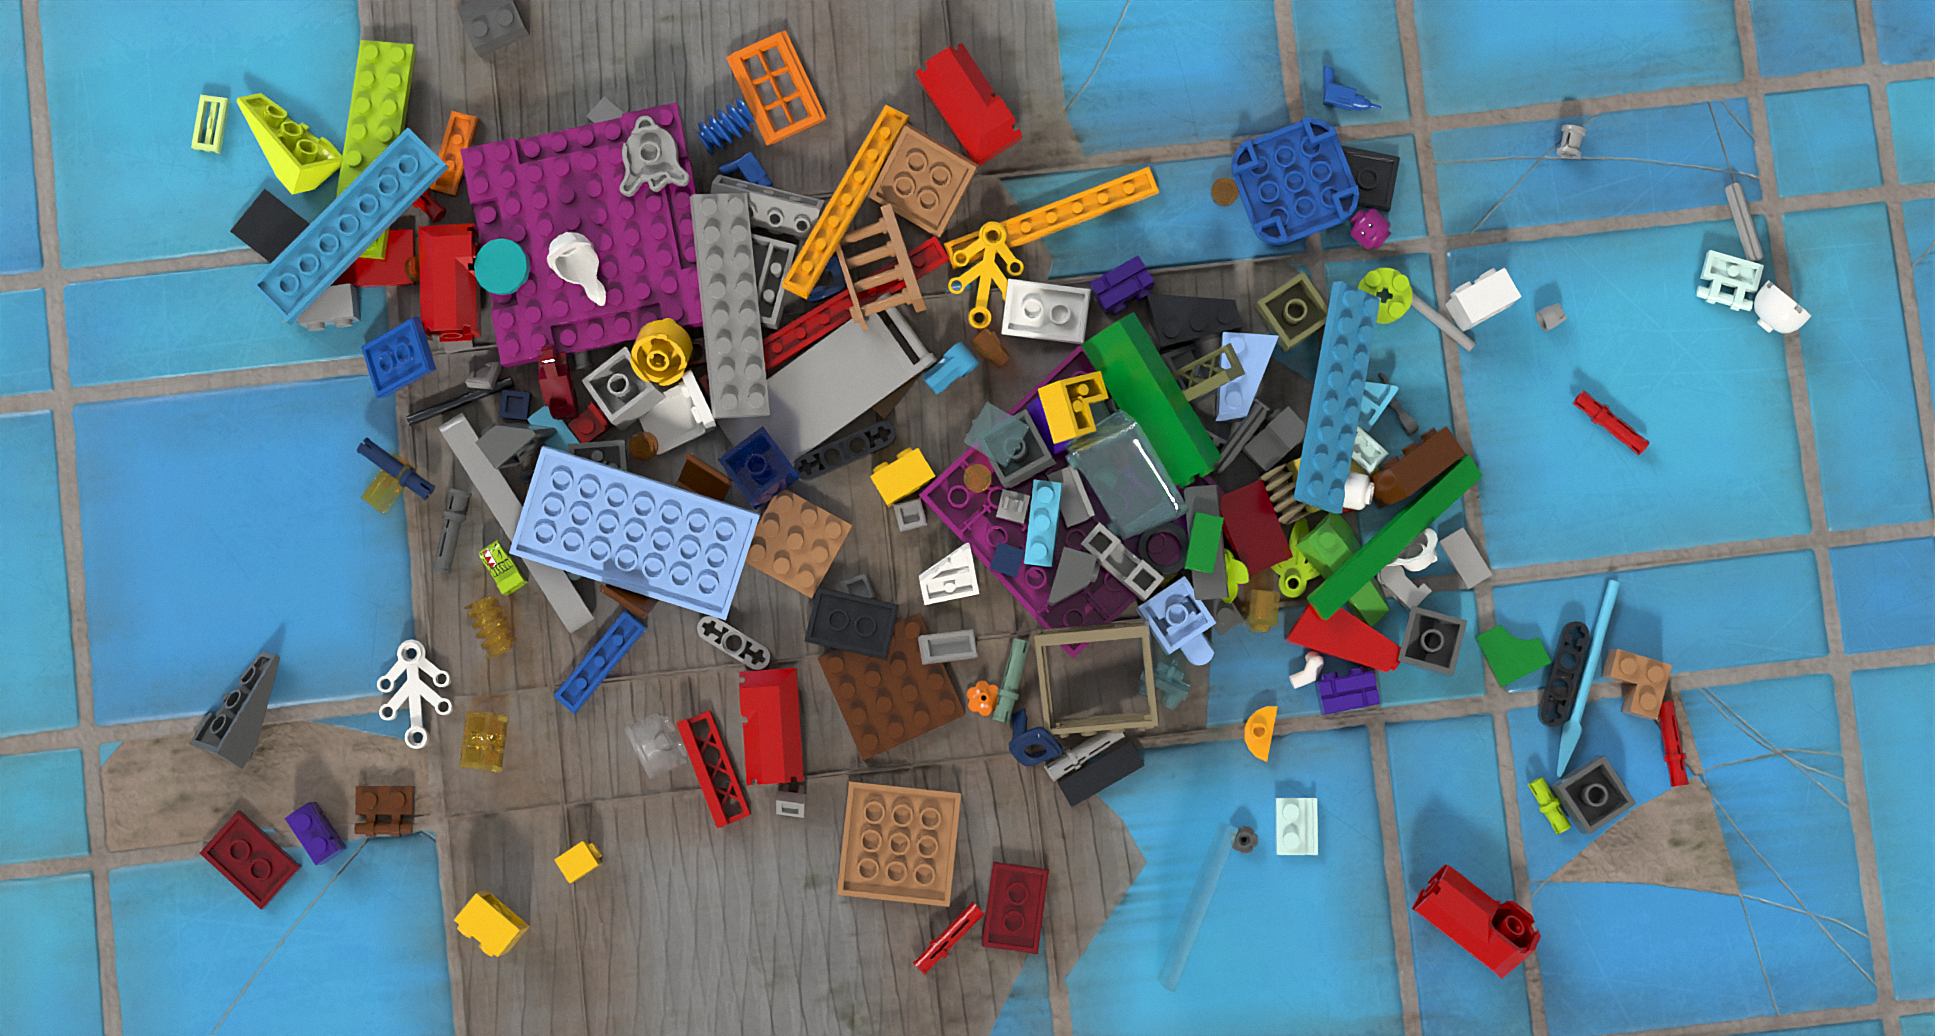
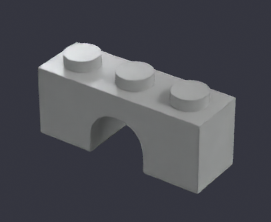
[1079,522,1164,602]

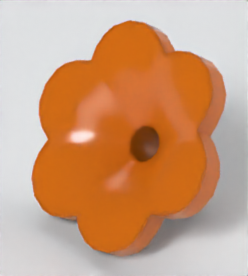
[967,680,998,716]

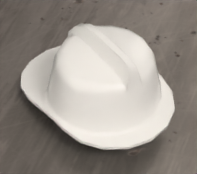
[1386,528,1438,572]

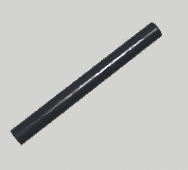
[406,376,514,426]

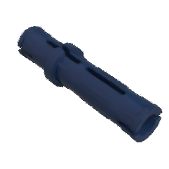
[357,437,436,500]

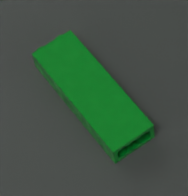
[1081,312,1222,490]

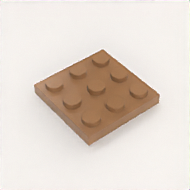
[868,124,979,238]
[745,486,853,599]

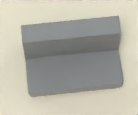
[1047,463,1095,528]

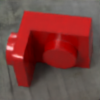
[568,402,612,443]

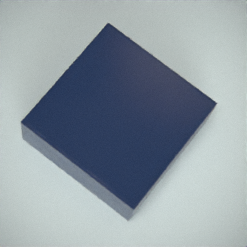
[499,390,532,421]
[990,542,1025,578]

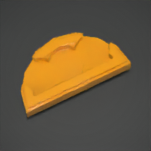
[1244,706,1278,762]

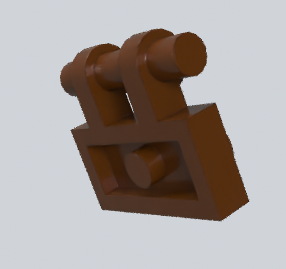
[354,786,414,837]

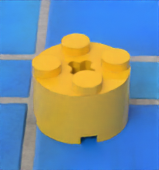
[630,318,693,386]

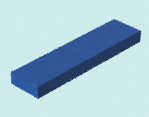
[553,610,647,714]

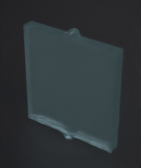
[963,402,1030,467]

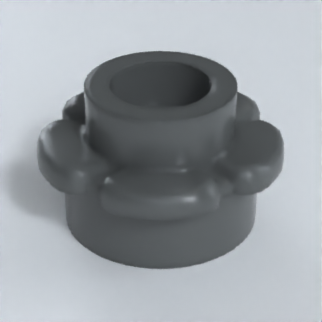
[1230,826,1258,854]

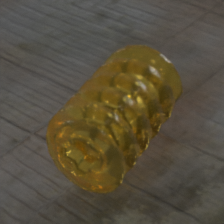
[463,596,517,659]

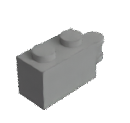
[281,284,360,331]

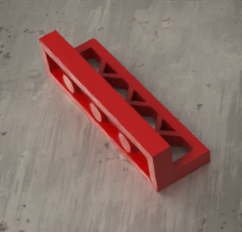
[676,710,751,828]

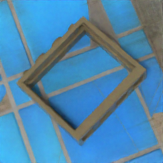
[1034,620,1159,738]

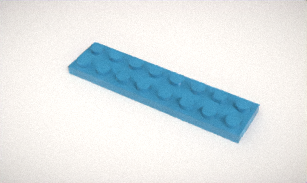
[250,128,449,325]
[1294,281,1380,514]

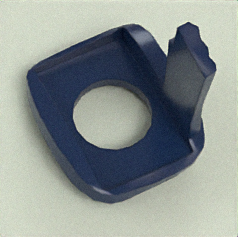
[807,256,848,302]
[1009,708,1063,766]

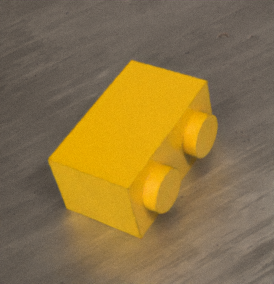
[870,447,936,508]

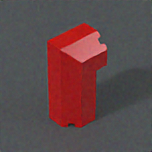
[916,43,1022,166]
[419,223,482,342]
[739,668,805,785]
[1411,864,1541,979]

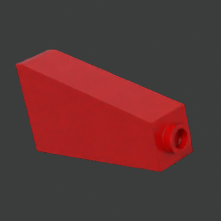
[1284,602,1401,673]

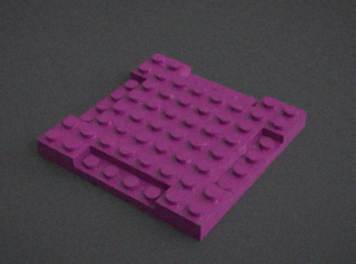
[460,102,703,368]
[919,343,1226,659]

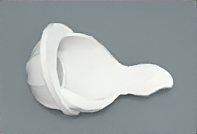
[547,232,606,306]

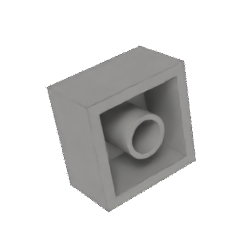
[582,347,666,431]

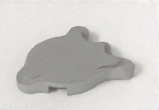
[620,116,690,197]

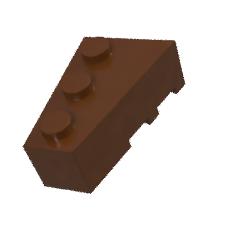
[1369,426,1465,509]

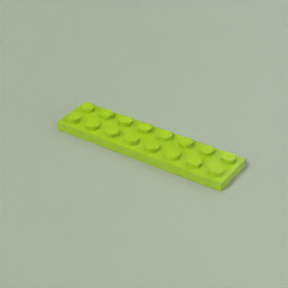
[336,40,417,259]

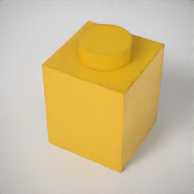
[554,840,602,884]

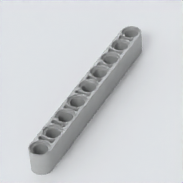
[438,413,595,634]

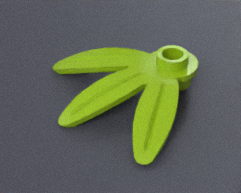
[1270,518,1321,597]

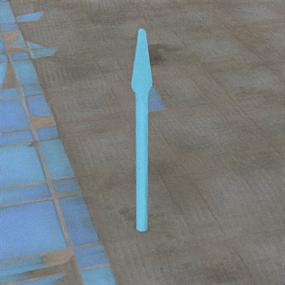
[1557,580,1620,778]

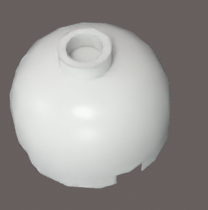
[1754,280,1812,333]

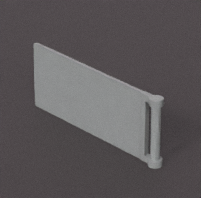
[715,292,937,485]

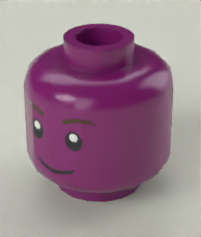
[1350,208,1392,249]

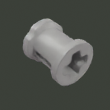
[1556,125,1587,159]

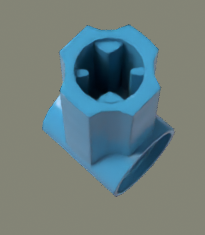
[922,341,980,395]

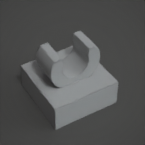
[996,489,1030,524]
[776,783,806,818]

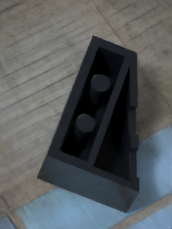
[1145,294,1242,352]

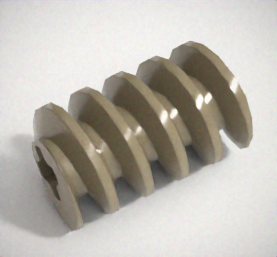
[1257,463,1311,525]

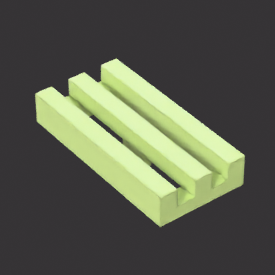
[191,94,230,154]

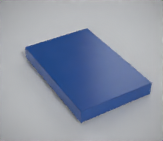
[361,317,437,399]

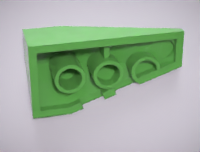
[1295,512,1389,628]

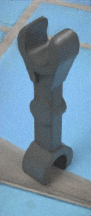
[1369,373,1419,436]

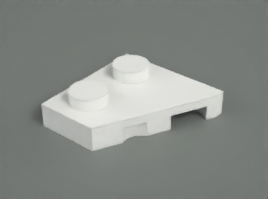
[919,543,979,605]

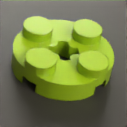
[1357,268,1413,324]

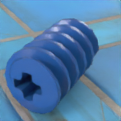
[694,98,756,155]

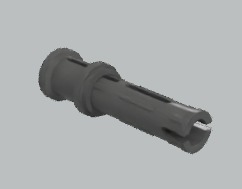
[433,488,472,574]

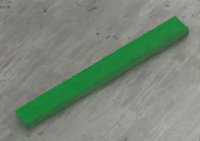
[1307,454,1483,620]

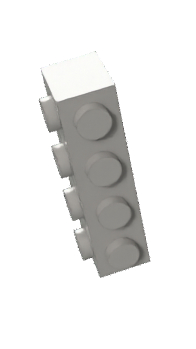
[710,175,825,241]

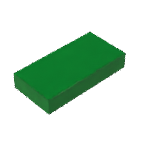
[1184,512,1224,574]

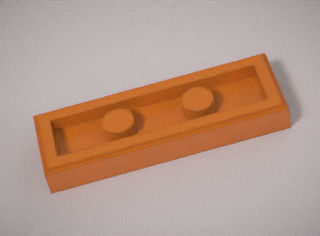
[429,110,480,197]

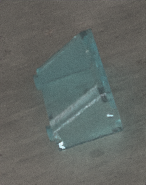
[1064,409,1189,540]

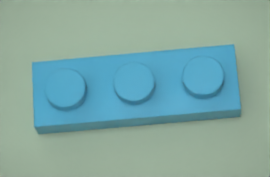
[1024,480,1063,567]

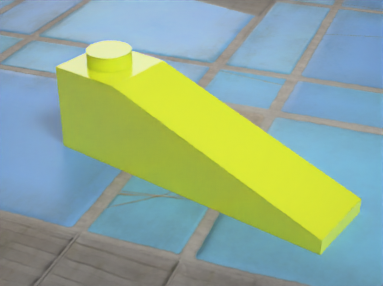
[237,93,342,195]

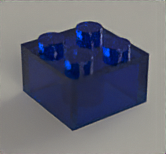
[718,426,800,510]

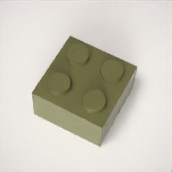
[1254,272,1328,353]

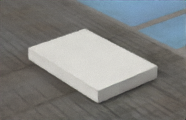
[1001,279,1091,344]

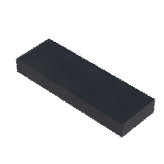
[1058,741,1145,808]

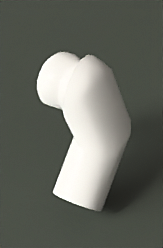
[1289,651,1324,689]

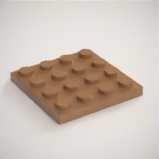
[837,781,961,907]

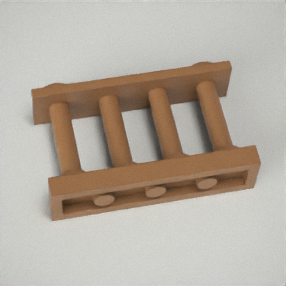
[834,203,927,331]

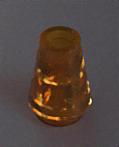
[971,327,1011,368]

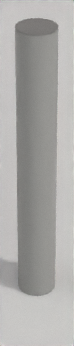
[1411,292,1476,352]

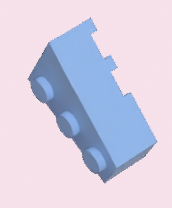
[1216,332,1279,423]

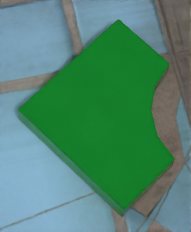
[1474,625,1552,687]

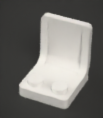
[639,370,717,455]

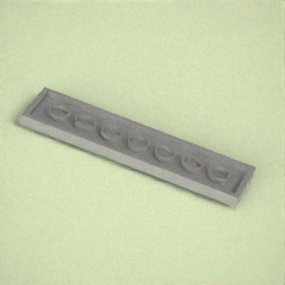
[690,193,770,419]

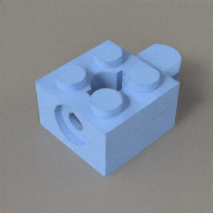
[1136,576,1216,665]

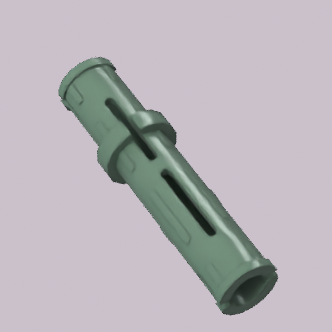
[992,638,1031,724]

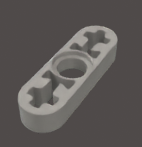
[697,616,771,670]

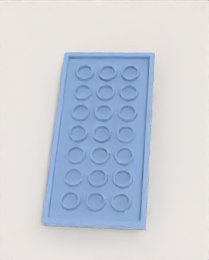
[509,445,760,620]

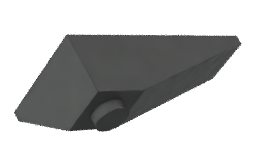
[189,651,280,769]

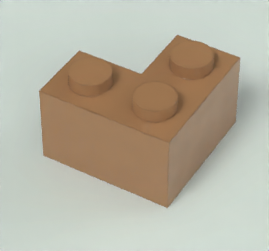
[1602,649,1672,720]

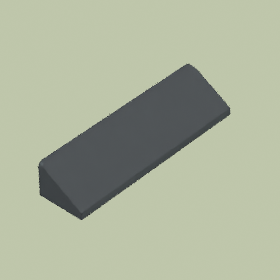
[1184,485,1229,600]

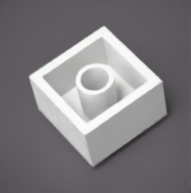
[1445,268,1521,332]

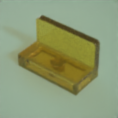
[361,453,419,515]

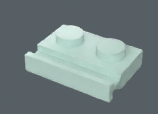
[1275,798,1318,855]

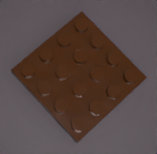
[818,612,966,761]

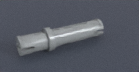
[1044,730,1125,782]

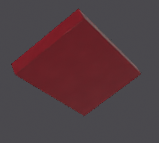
[1219,479,1293,576]
[200,810,302,910]
[982,861,1049,954]

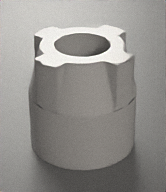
[1535,303,1567,332]

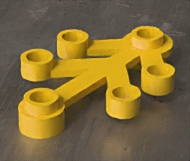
[947,221,1024,329]

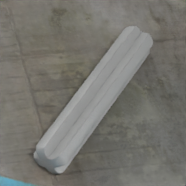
[1725,183,1764,262]

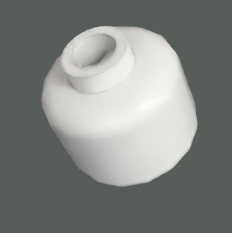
[1343,472,1374,510]

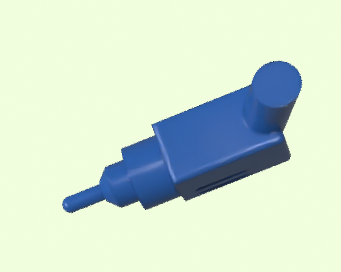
[1323,66,1381,112]
[718,152,773,188]

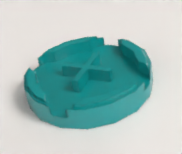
[474,238,530,295]

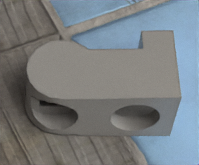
[1377,565,1431,612]

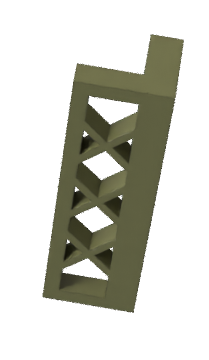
[1171,343,1245,402]

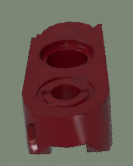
[537,344,579,420]

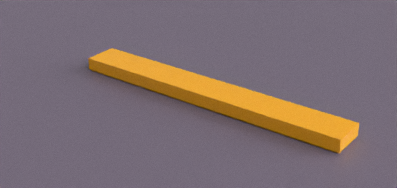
[782,104,910,299]
[944,167,1159,271]

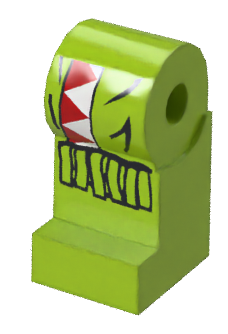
[478,540,528,596]

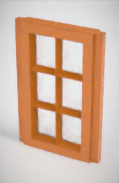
[726,30,827,146]

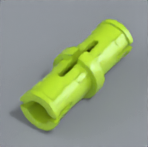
[1527,776,1572,835]

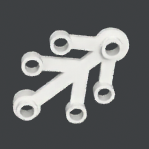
[377,640,454,749]

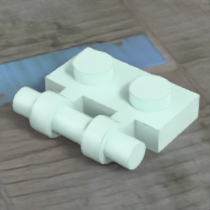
[1695,250,1764,311]

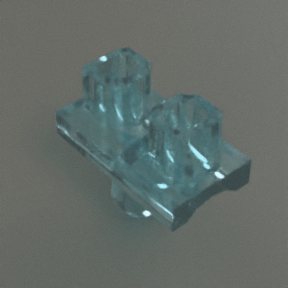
[1138,659,1190,710]

